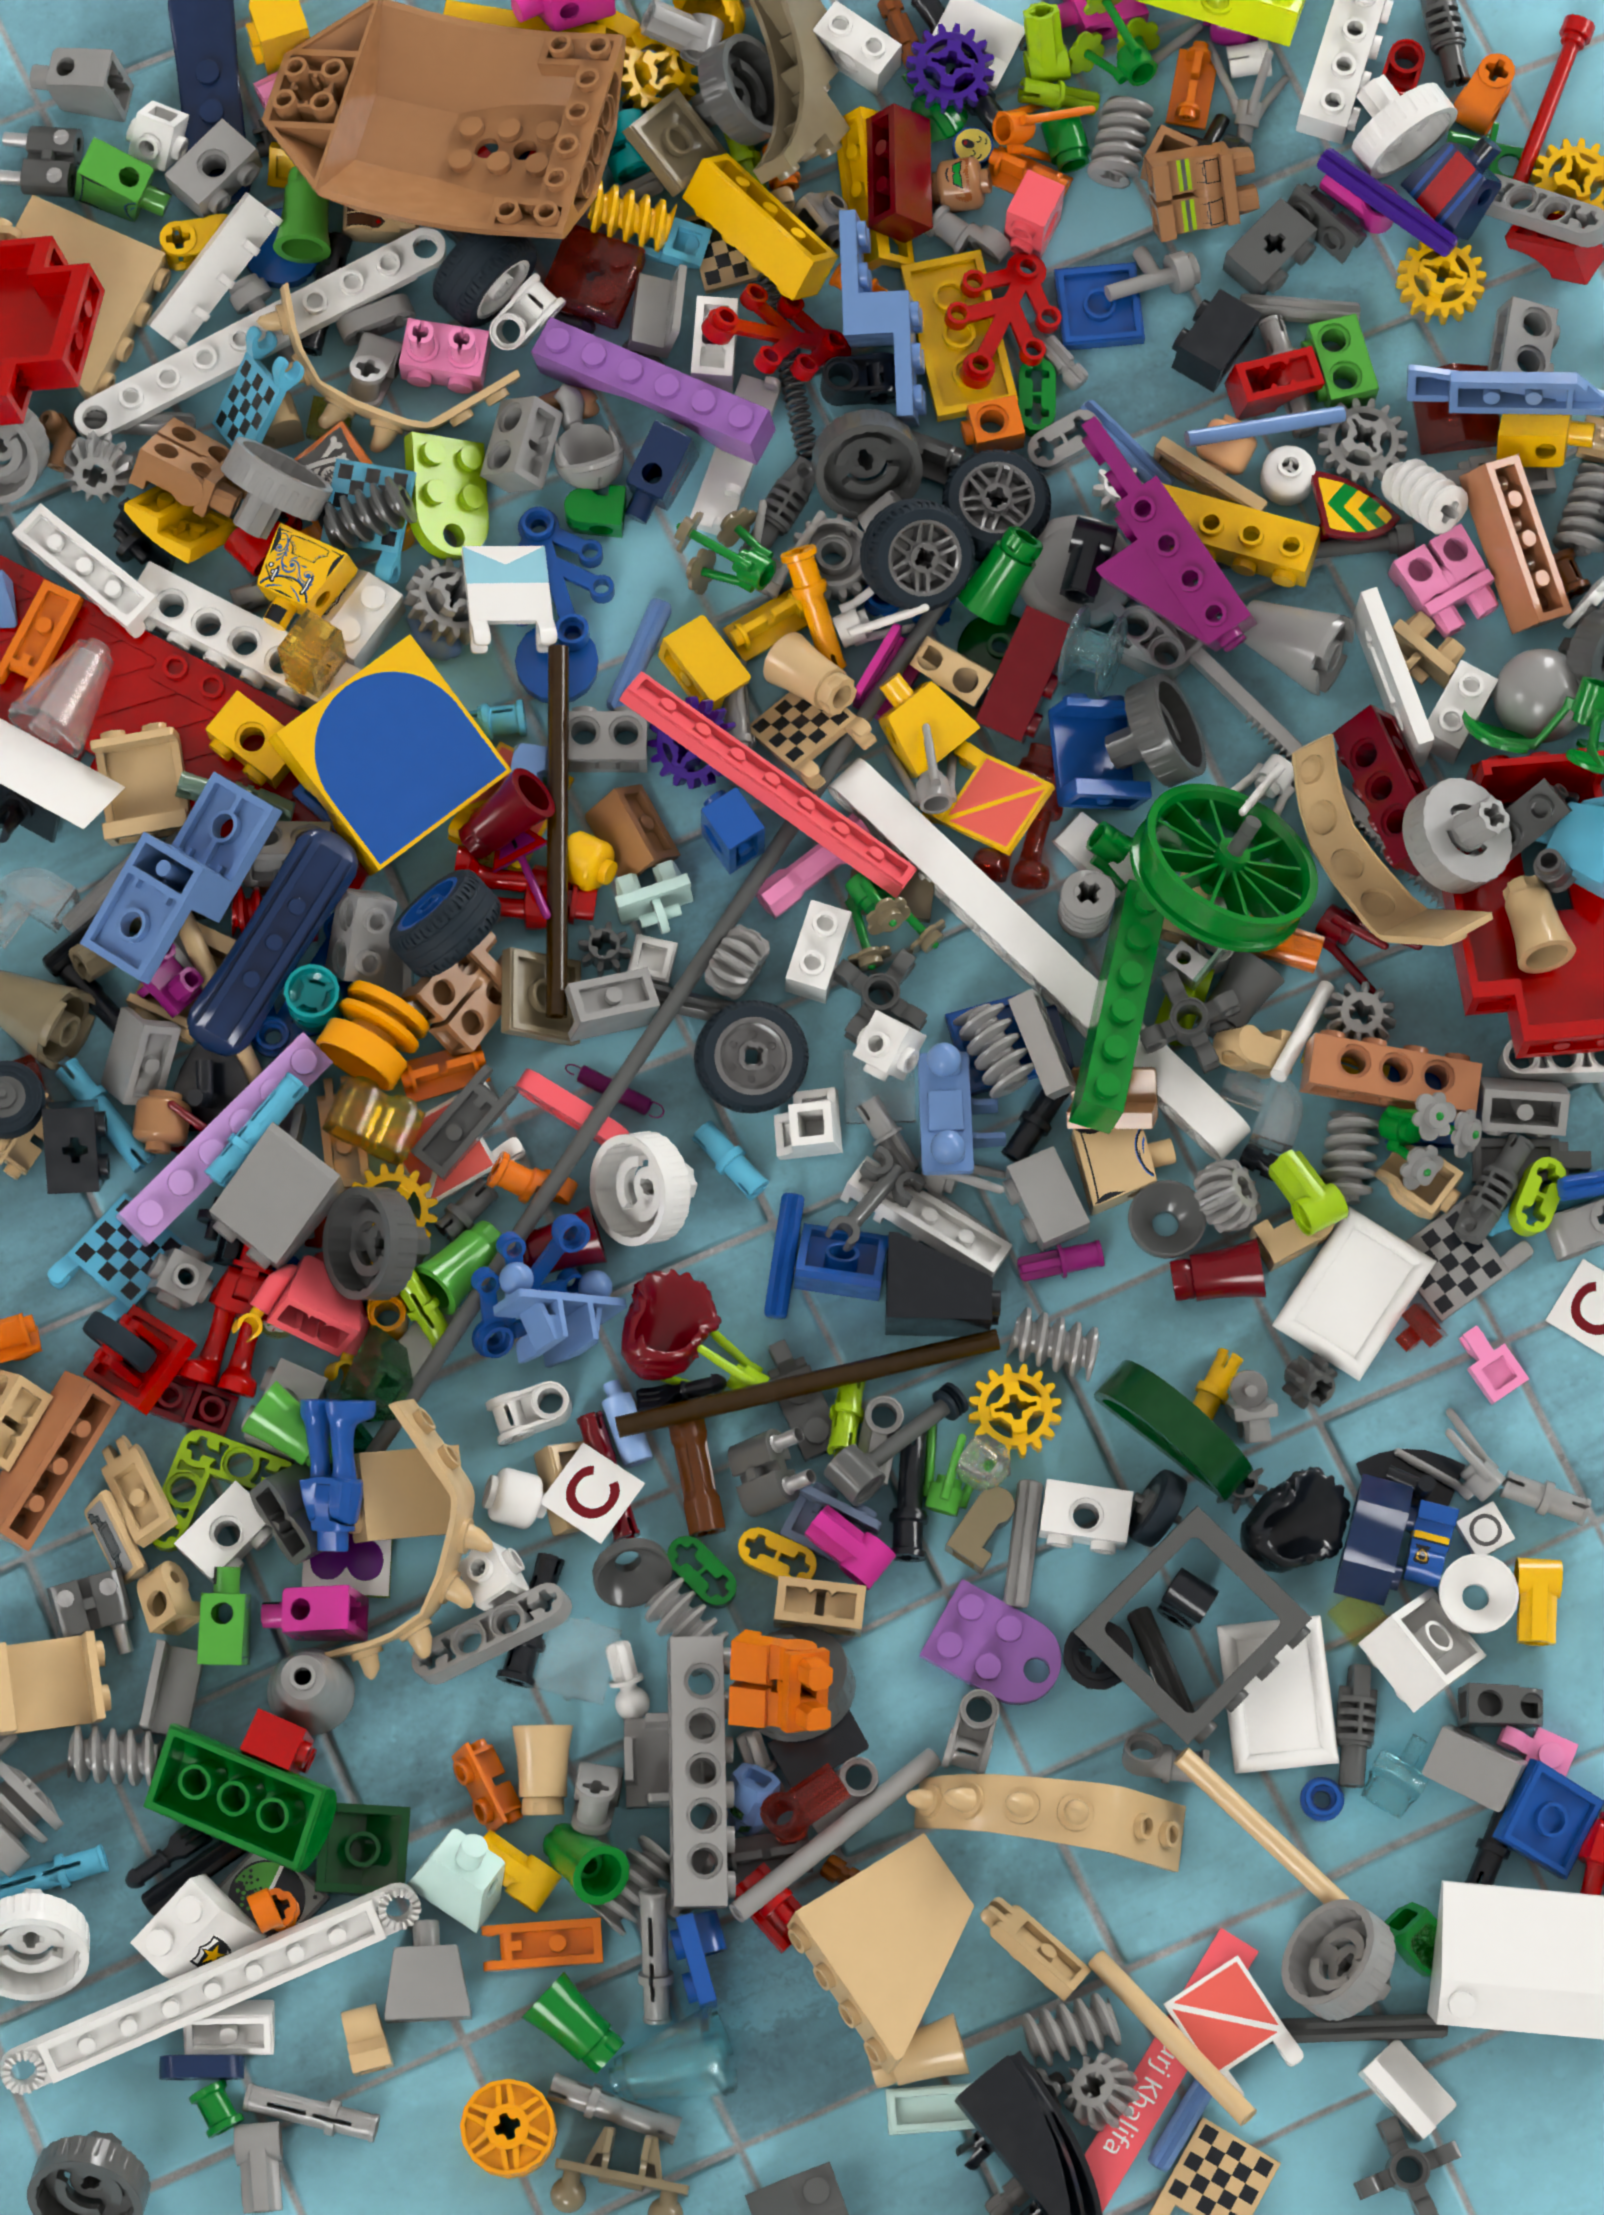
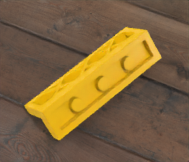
[837,106,915,271]

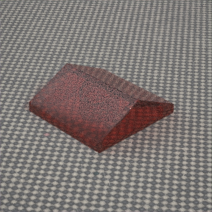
[1412,363,1500,455]

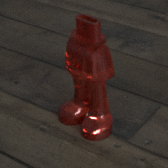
[972,743,1063,890]

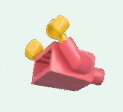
[231,1252,370,1386]

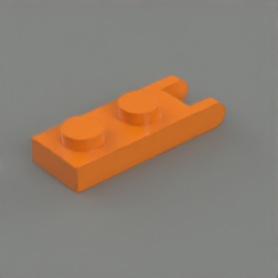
[0,579,84,698]
[481,1917,604,1972]

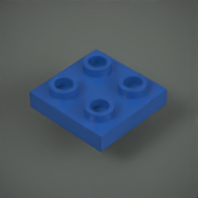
[670,1910,727,2012]

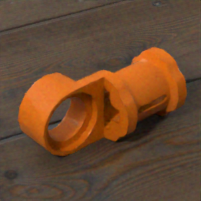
[486,1151,578,1205]
[246,1887,301,1934]

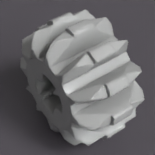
[63,430,134,504]
[705,924,770,1000]
[1323,981,1396,1042]
[1194,1159,1261,1233]
[1061,2052,1140,2132]

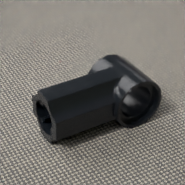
[1060,516,1119,604]

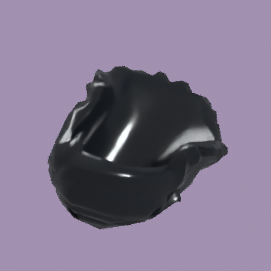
[1240,1466,1351,1573]

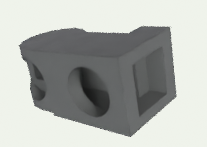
[1458,1683,1543,1729]

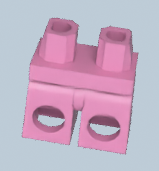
[1387,523,1499,639]

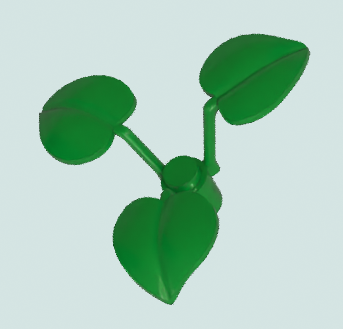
[1462,677,1604,775]

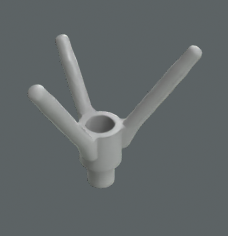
[1206,40,1290,144]

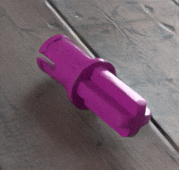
[1017,1240,1105,1282]

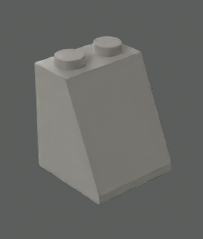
[209,1122,345,1270]

